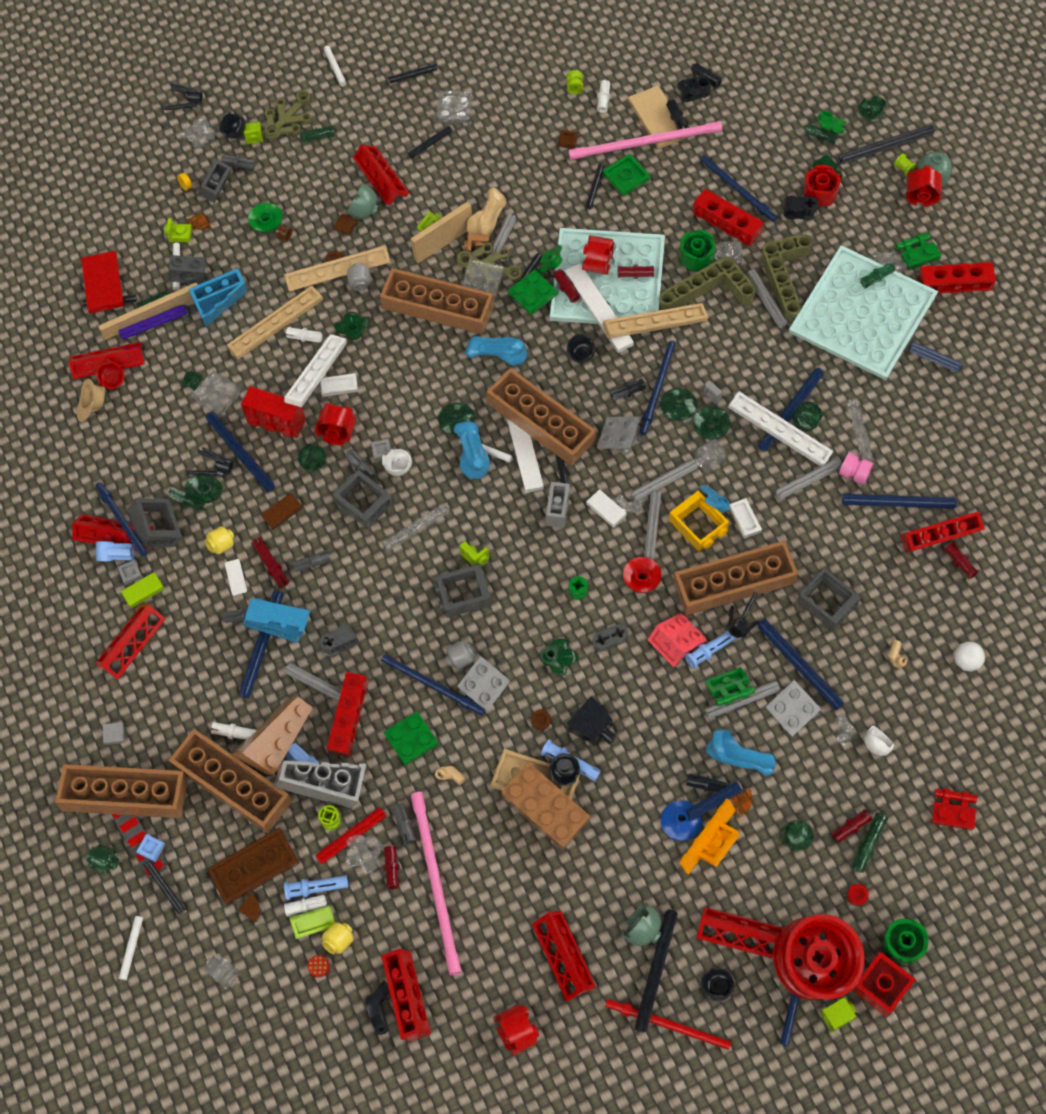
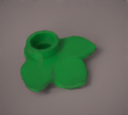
[817,111,846,134]
[537,245,563,274]

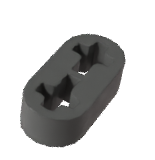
[592,625,628,652]

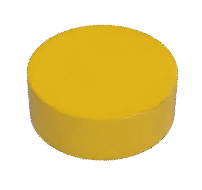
[177,173,192,191]

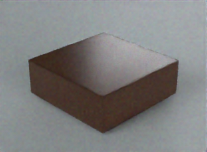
[558,130,578,149]
[333,214,357,236]

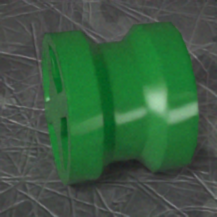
[569,576,588,600]

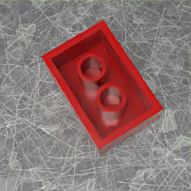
[241,386,306,438]

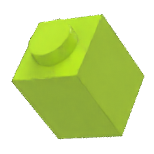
[820,997,857,1033]

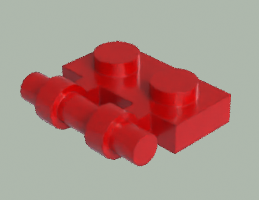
[931,788,977,830]

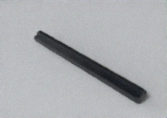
[839,125,935,164]
[635,909,678,1033]

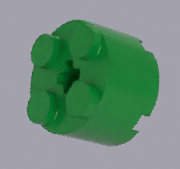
[679,229,716,272]
[881,918,929,967]

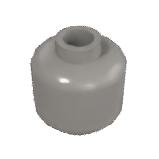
[347,263,371,291]
[445,640,476,669]

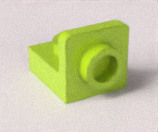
[244,121,264,144]
[417,211,443,231]
[164,218,192,243]
[459,541,489,566]

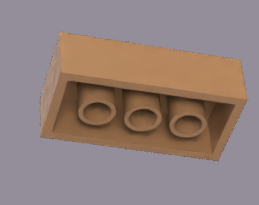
[501,762,590,851]

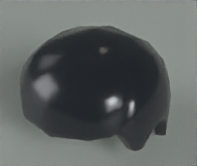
[219,112,246,139]
[567,334,596,364]
[549,753,580,786]
[701,968,735,1002]

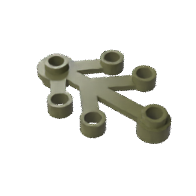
[264,90,312,140]
[457,243,522,292]

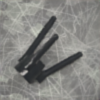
[162,83,203,110]
[187,447,233,477]
[726,592,758,638]

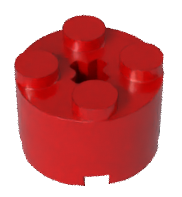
[803,165,841,206]
[906,166,942,207]
[582,235,614,275]
[315,403,356,446]
[493,1004,540,1057]

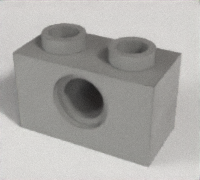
[546,482,570,528]

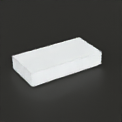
[320,373,358,397]
[586,489,627,528]
[729,498,762,539]

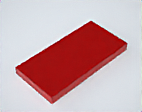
[81,251,124,314]

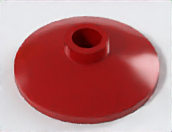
[623,557,662,593]

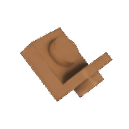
[464,234,489,252]

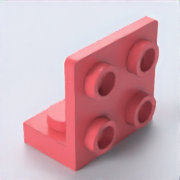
[648,613,707,668]

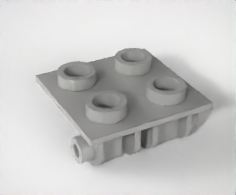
[597,417,640,455]
[457,656,510,712]
[766,680,822,737]

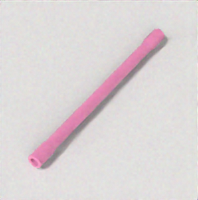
[569,121,722,160]
[411,792,462,976]

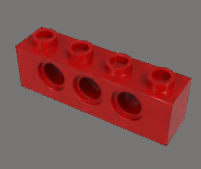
[693,189,764,247]
[918,262,996,294]
[900,511,985,553]
[327,672,369,758]
[381,948,431,1042]

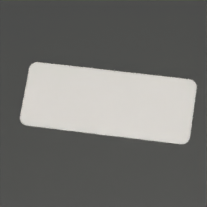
[225,559,247,596]

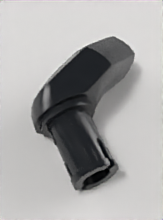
[364,980,390,1035]

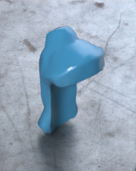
[465,336,528,366]
[453,421,490,479]
[706,729,776,776]

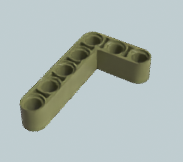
[761,234,813,323]
[659,257,755,310]

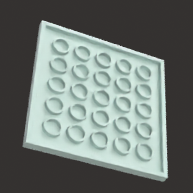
[550,228,665,324]
[789,245,938,380]

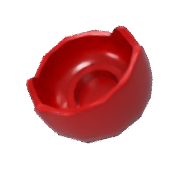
[96,361,125,390]

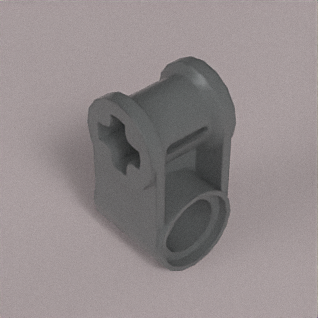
[320,623,359,658]

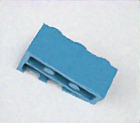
[189,268,247,327]
[242,598,311,643]

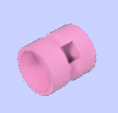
[839,452,874,485]

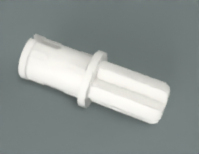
[597,80,610,113]
[286,327,323,343]
[284,895,327,917]

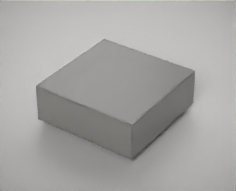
[704,380,722,405]
[371,439,391,461]
[117,559,143,585]
[103,722,125,745]

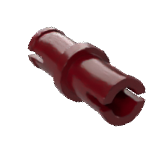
[617,265,654,279]
[553,269,580,303]
[944,542,979,579]
[831,809,873,844]
[383,846,400,890]

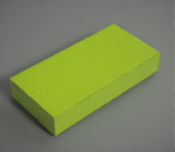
[121,572,164,609]
[290,905,335,939]

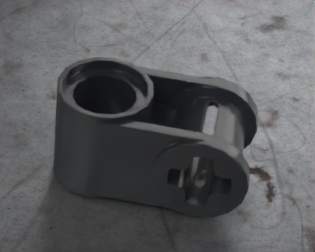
[677,75,711,102]
[784,195,818,220]

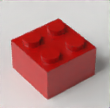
[852,952,916,1018]

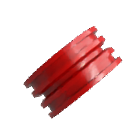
[773,914,865,1000]

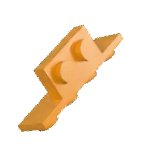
[679,798,740,875]

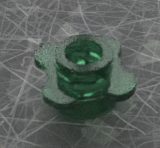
[182,371,203,390]

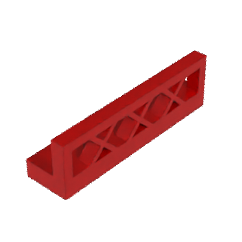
[353,145,409,205]
[68,342,145,379]
[72,514,153,551]
[94,604,166,680]
[696,907,784,959]
[532,910,597,1002]

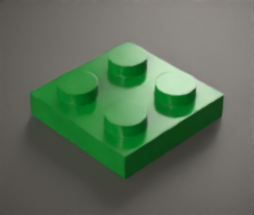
[602,154,651,197]
[507,269,558,315]
[383,711,439,766]

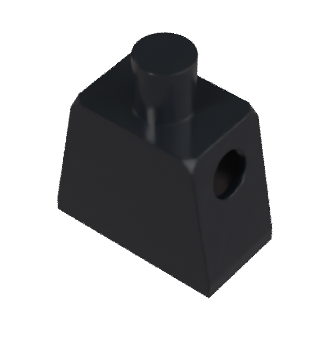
[567,696,617,745]

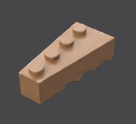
[232,696,313,777]

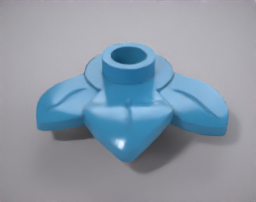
[699,485,730,514]

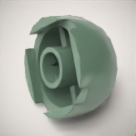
[917,152,952,186]
[347,184,379,219]
[621,902,661,946]

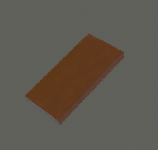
[207,827,300,906]

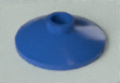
[661,801,702,841]

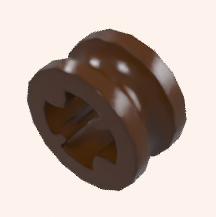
[276,224,293,242]

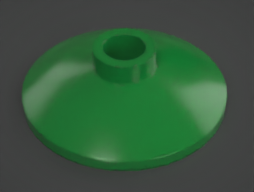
[248,203,283,232]

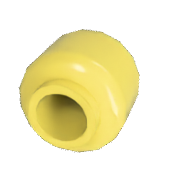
[205,526,235,554]
[322,922,353,954]

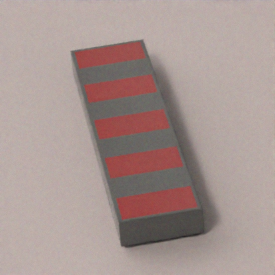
[111,814,167,880]

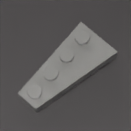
[274,761,366,809]

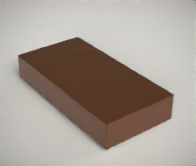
[261,493,303,530]

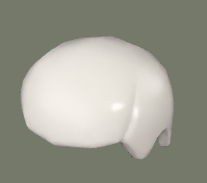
[382,449,412,476]
[953,641,985,672]
[864,726,894,756]

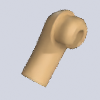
[888,640,907,669]
[435,766,466,786]

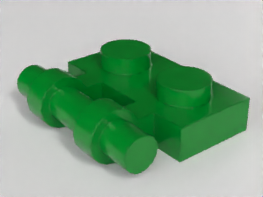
[895,233,941,271]
[704,667,755,706]

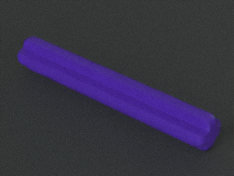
[119,305,187,340]

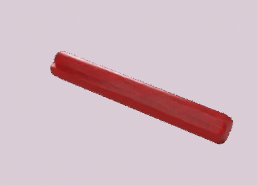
[315,808,386,865]

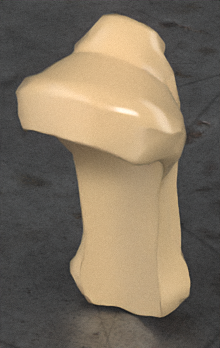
[466,188,506,236]

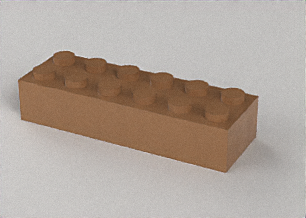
[380,268,494,335]
[486,368,596,466]
[673,541,798,616]
[168,729,292,834]
[55,764,188,818]

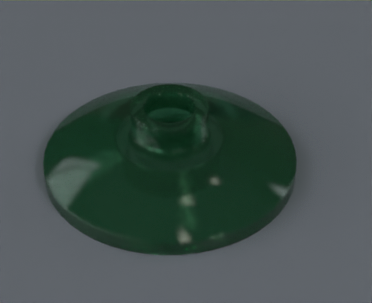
[660,388,697,421]
[438,402,475,435]
[693,406,730,440]
[185,475,223,504]

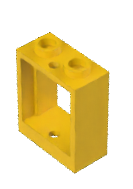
[669,490,729,552]

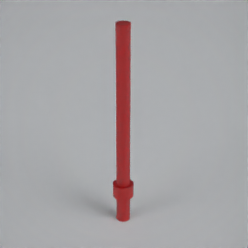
[605,999,731,1050]

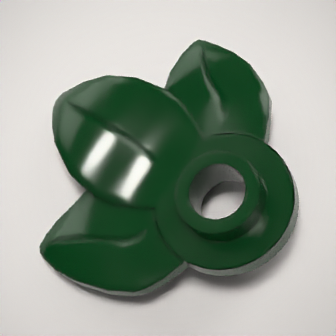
[334,312,370,340]
[539,639,578,676]

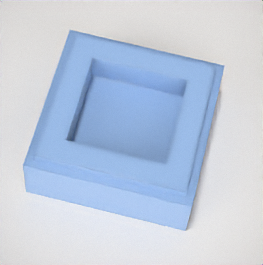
[136,834,165,862]

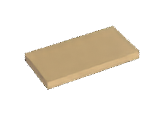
[628,85,688,149]
[411,202,472,263]
[490,749,580,800]

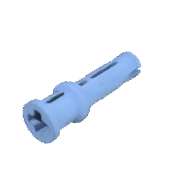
[685,630,737,669]
[540,739,601,782]
[284,875,348,900]

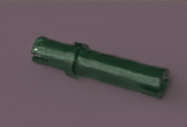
[851,812,888,873]

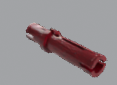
[251,537,289,588]

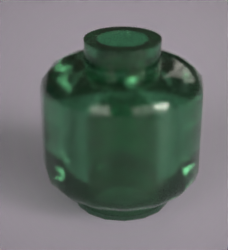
[86,844,119,874]

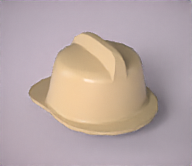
[77,379,105,422]

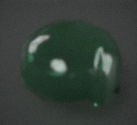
[858,96,886,120]
[793,401,823,431]
[297,444,327,472]
[780,820,814,851]

